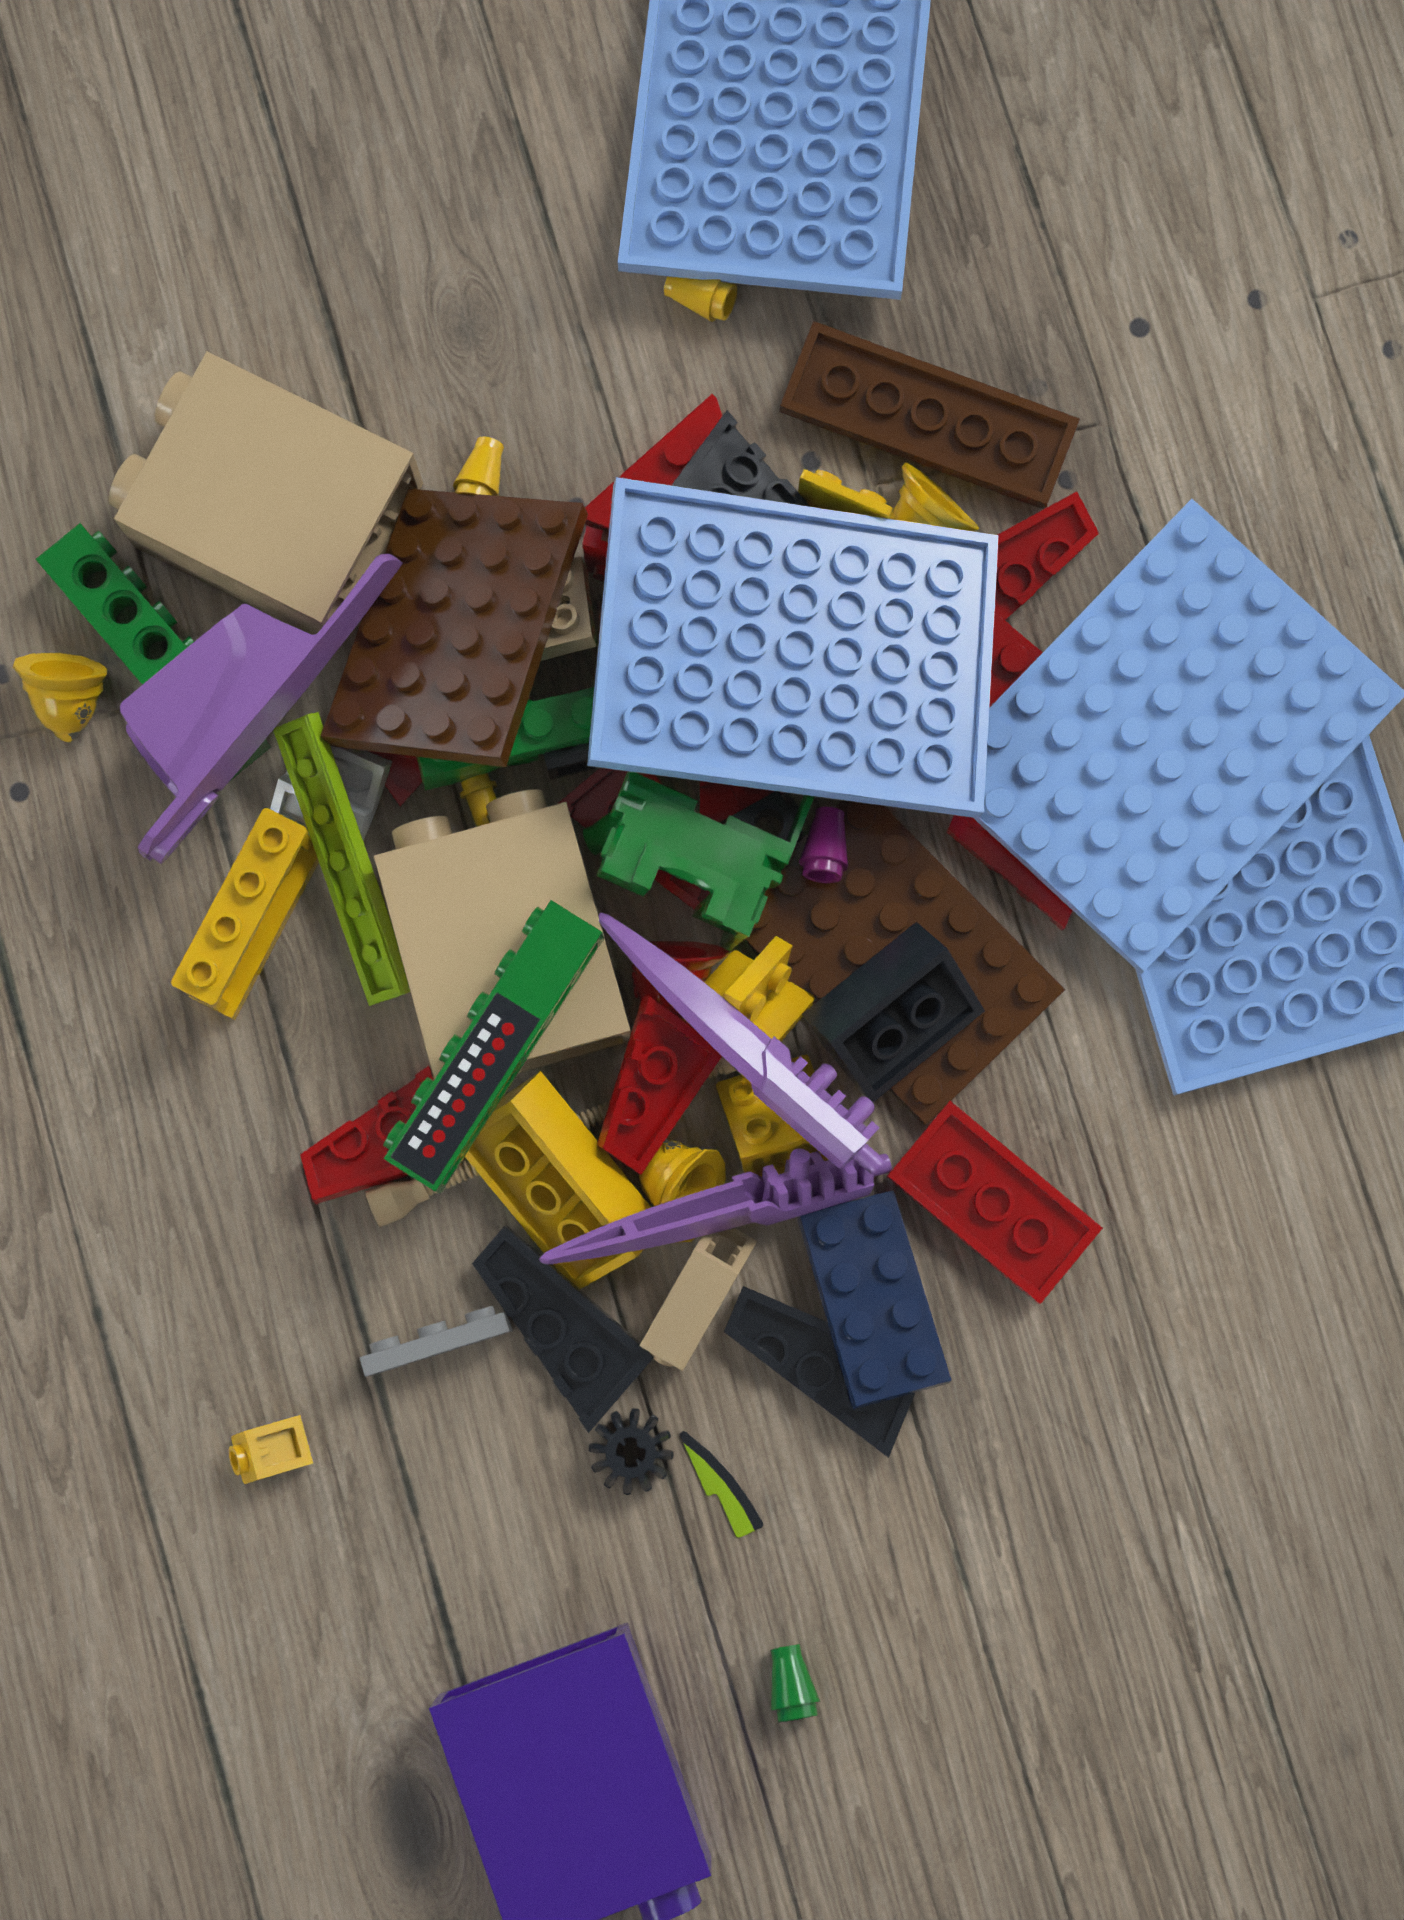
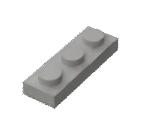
[359,1306,513,1377]

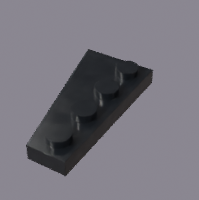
[472,1225,654,1433]
[724,1286,915,1458]

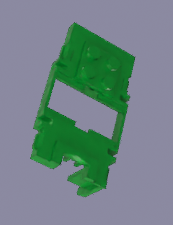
[596,771,814,951]

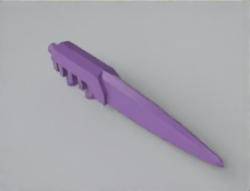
[598,912,885,1175]
[539,1149,892,1265]

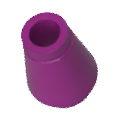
[799,807,848,883]

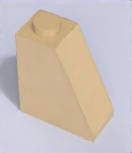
[640,1228,757,1371]

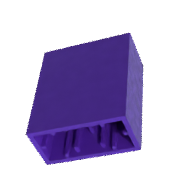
[429,1622,712,1920]

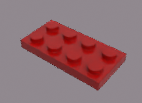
[886,1101,1103,1305]

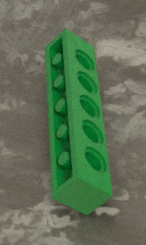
[35,523,271,784]

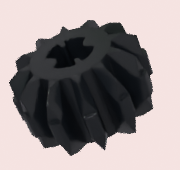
[589,1408,674,1495]

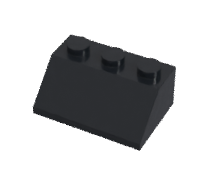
[802,922,985,1102]

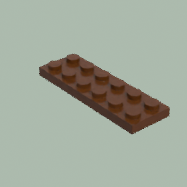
[779,321,1080,509]

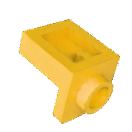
[229,1415,313,1484]

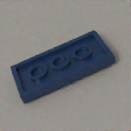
[797,1190,952,1409]

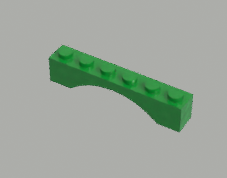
[416,687,594,791]

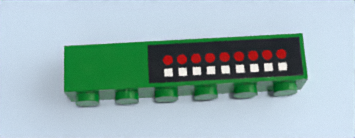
[383,900,604,1194]

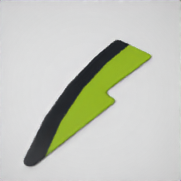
[680,1431,763,1538]

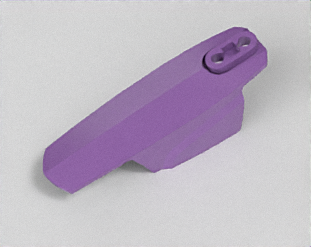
[120,554,403,864]

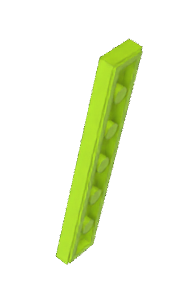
[273,712,410,1006]

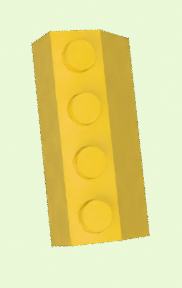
[465,1071,651,1289]

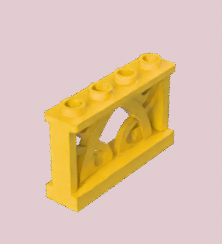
[171,808,319,1020]

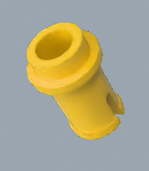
[459,773,497,827]

